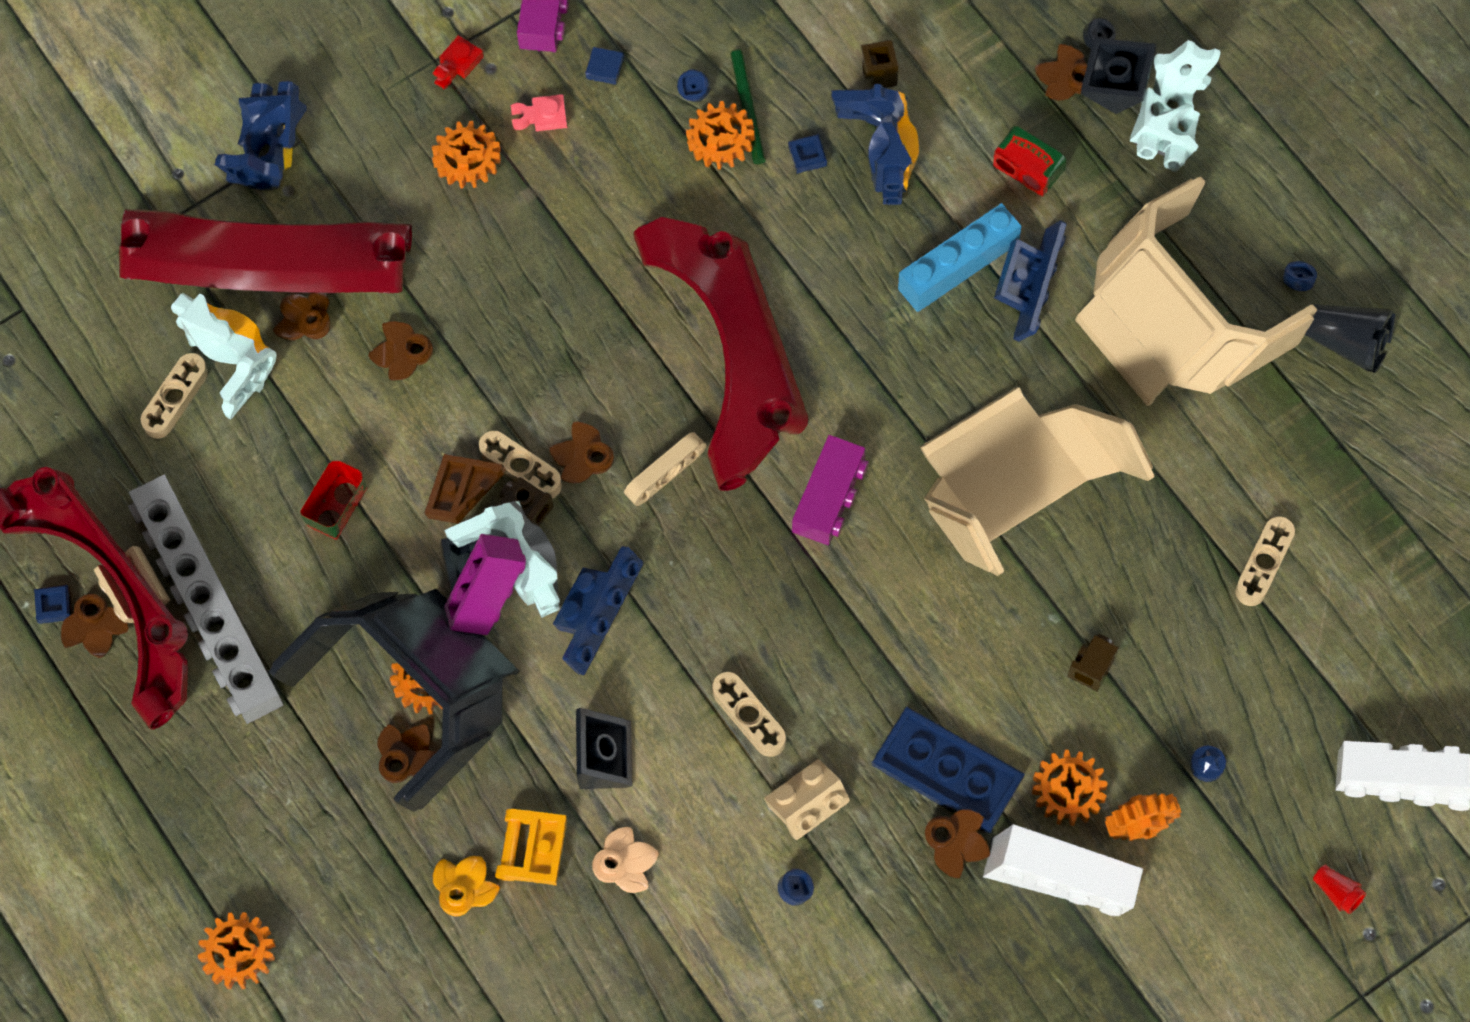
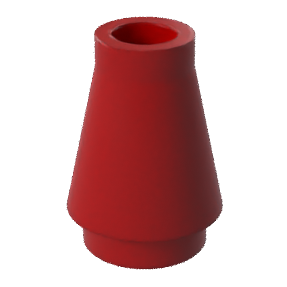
[1313,864,1367,914]

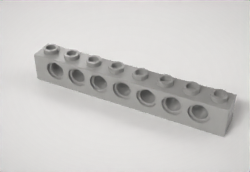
[128,474,283,724]

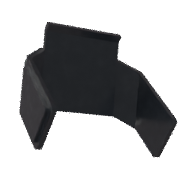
[269,588,520,812]

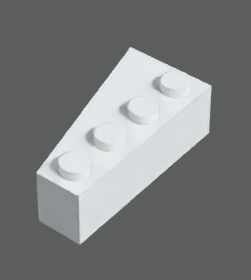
[1335,741,1470,811]
[983,824,1143,916]

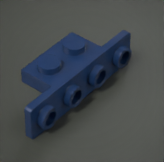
[994,220,1067,342]
[553,546,643,675]

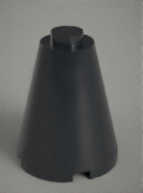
[1305,304,1396,373]

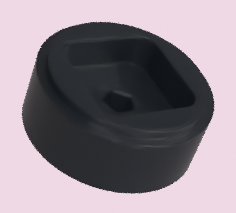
[1083,18,1116,49]

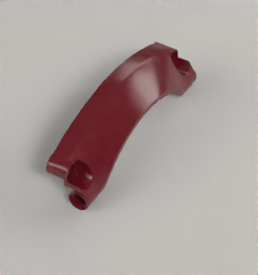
[119,209,412,293]

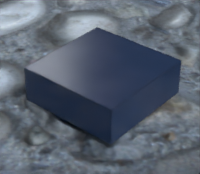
[585,47,624,85]
[788,134,827,174]
[34,585,72,624]

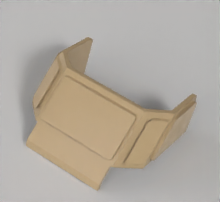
[1075,176,1317,406]
[920,387,1154,576]

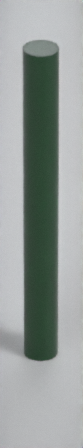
[730,50,766,165]

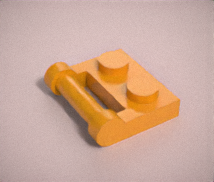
[495,809,567,885]

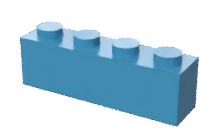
[898,203,1022,313]

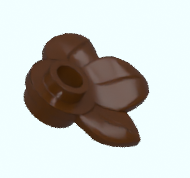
[1035,44,1087,100]
[273,293,331,341]
[368,321,433,381]
[549,422,614,484]
[61,594,128,658]
[377,724,437,783]
[925,810,990,879]

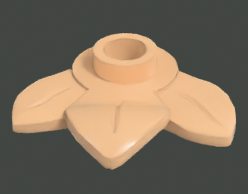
[592,827,659,893]

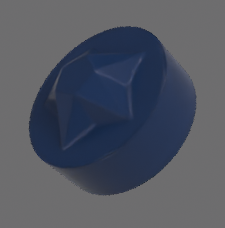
[677,69,710,102]
[1283,261,1317,291]
[1190,746,1226,782]
[777,869,814,906]

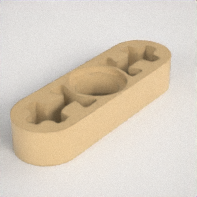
[141,353,208,439]
[479,431,562,498]
[624,432,707,506]
[1235,517,1295,606]
[712,672,786,757]

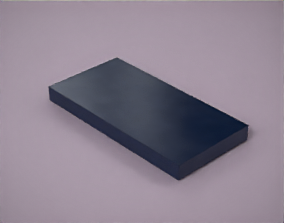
[872,706,1025,834]

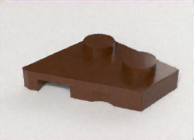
[424,454,506,524]

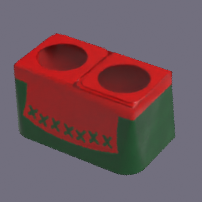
[993,126,1066,197]
[300,460,367,540]

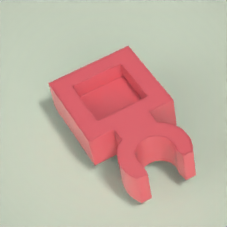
[511,94,567,131]

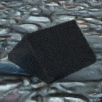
[1081,38,1157,114]
[576,708,632,789]

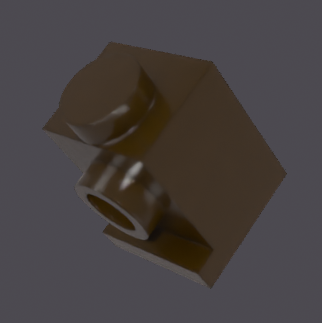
[861,40,898,88]
[500,477,554,526]
[1067,634,1119,692]

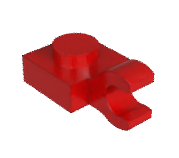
[433,35,484,90]

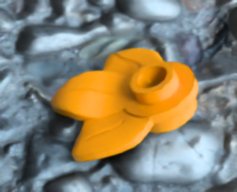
[433,856,500,916]

